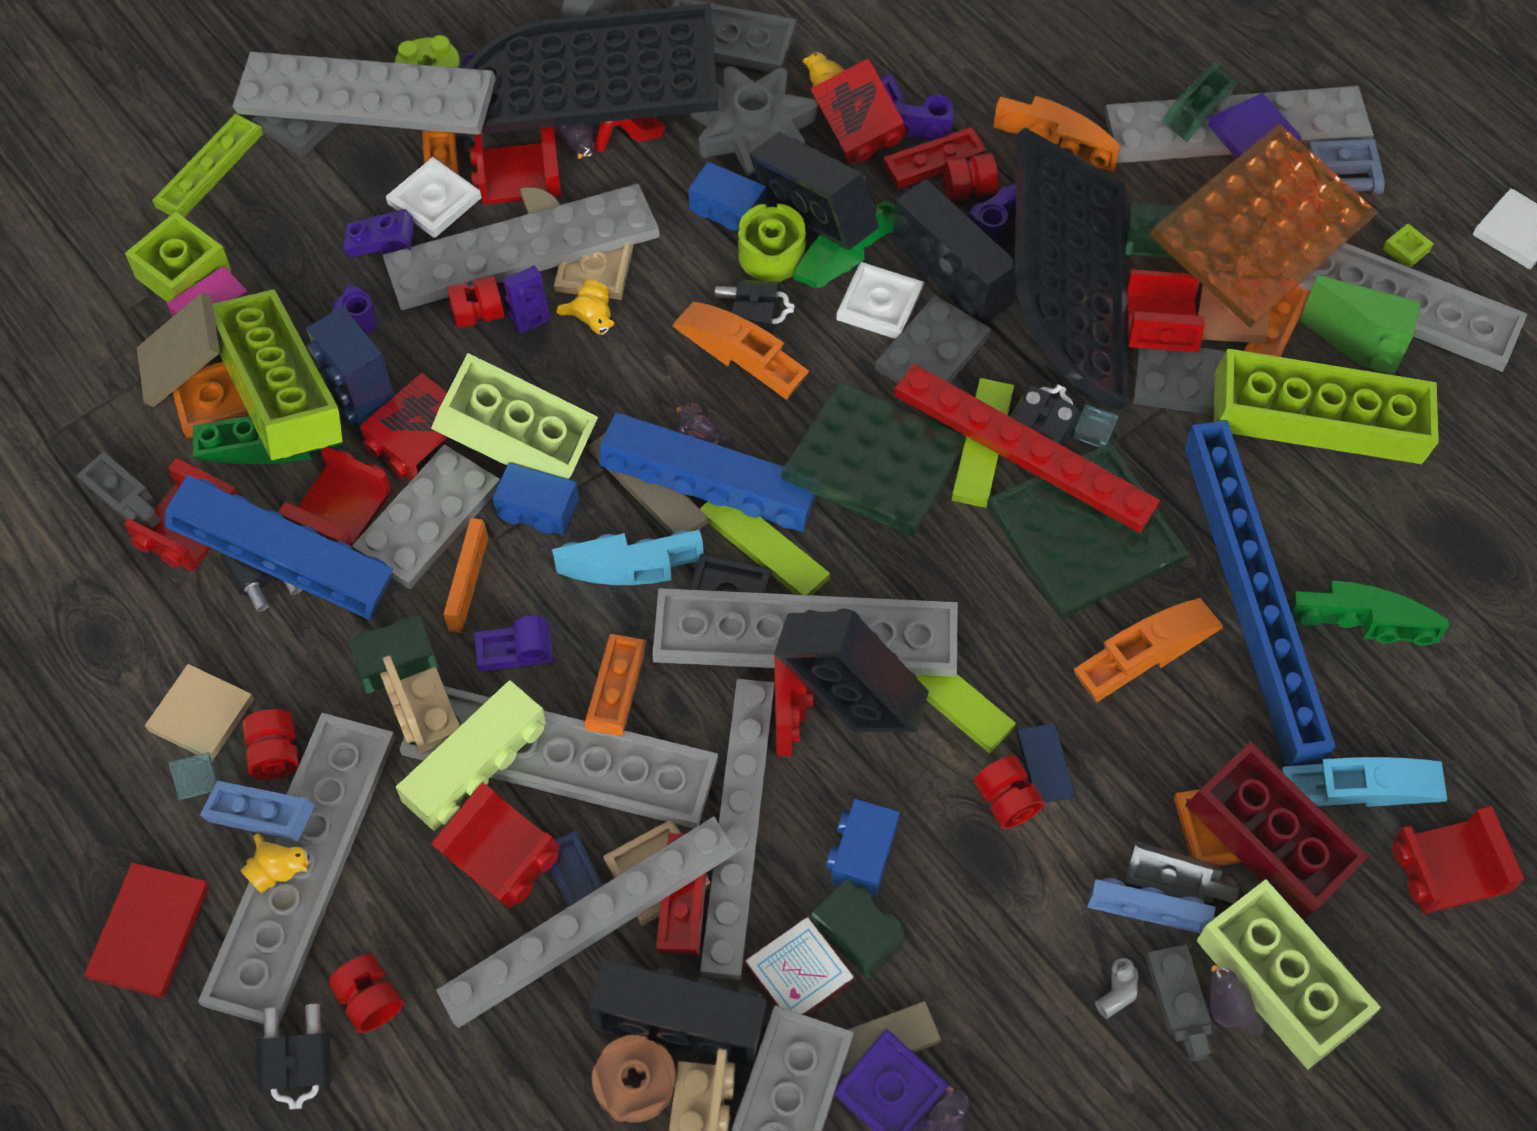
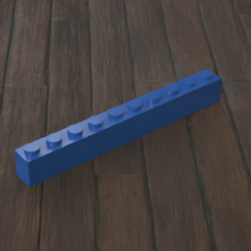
[1185,420,1335,766]

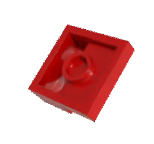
[774,655,814,756]

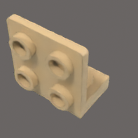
[380,655,460,754]
[669,1049,735,1131]

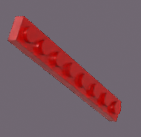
[894,364,1160,533]

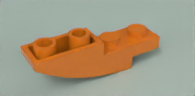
[993,96,1120,172]
[673,301,809,400]
[1074,598,1223,703]

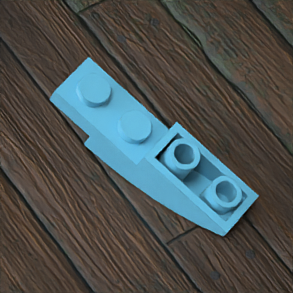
[552,530,703,585]
[1282,757,1447,807]

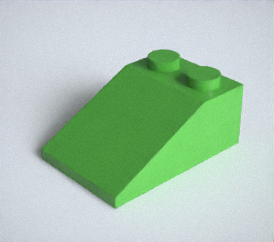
[1299,275,1421,375]

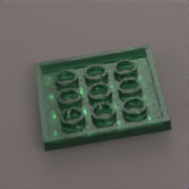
[781,382,967,537]
[987,443,1189,620]

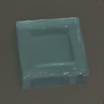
[1072,404,1119,449]
[169,752,217,800]

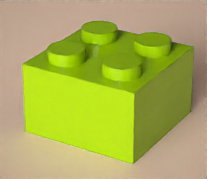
[125,211,232,302]

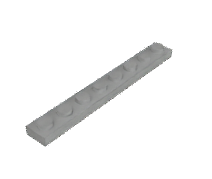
[700,679,775,981]
[436,816,737,1028]

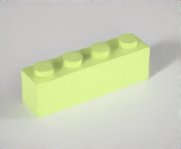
[396,680,546,831]

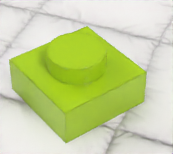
[1383,224,1434,268]

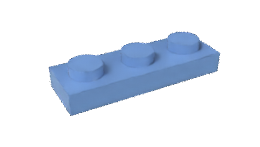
[200,781,315,842]
[1087,878,1215,934]

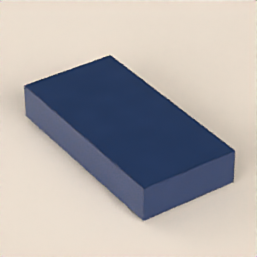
[1016,723,1074,803]
[550,831,603,907]

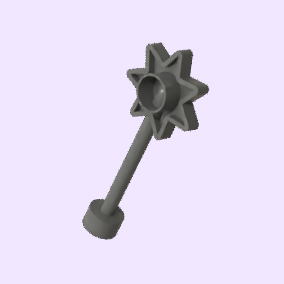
[561,0,818,176]

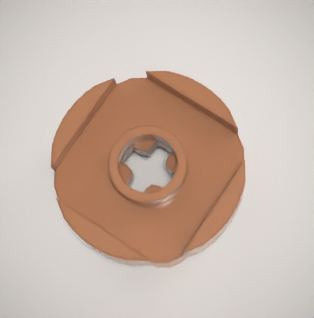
[592,1035,676,1122]

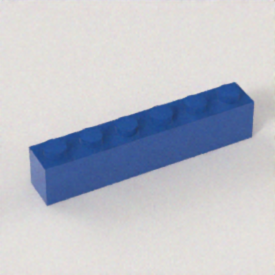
[599,412,820,532]
[165,475,393,620]

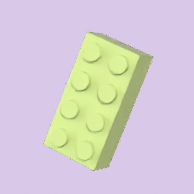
[431,353,598,479]
[1197,880,1381,1070]

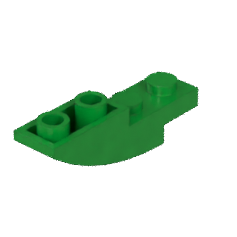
[793,201,895,288]
[193,413,342,464]
[1289,580,1449,646]

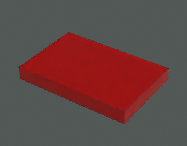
[84,863,209,999]

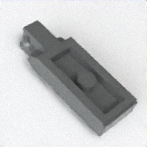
[76,451,162,530]
[1124,841,1240,903]
[1146,944,1212,1062]

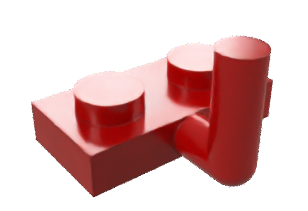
[593,117,666,152]

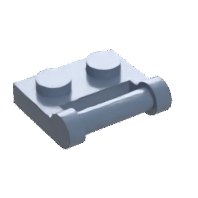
[1307,139,1385,196]

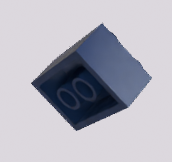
[306,307,394,432]

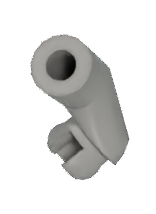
[1095,958,1138,1019]

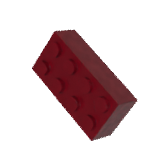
[1185,741,1369,920]

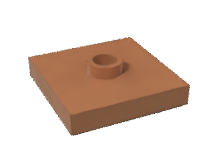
[1198,279,1273,343]

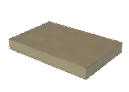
[137,293,220,407]

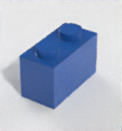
[688,162,766,231]
[493,463,579,535]
[826,799,900,897]

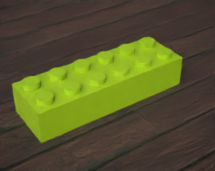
[213,289,343,461]
[1214,348,1439,464]

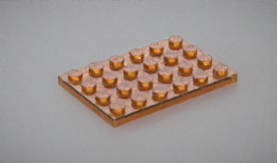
[1150,124,1378,328]

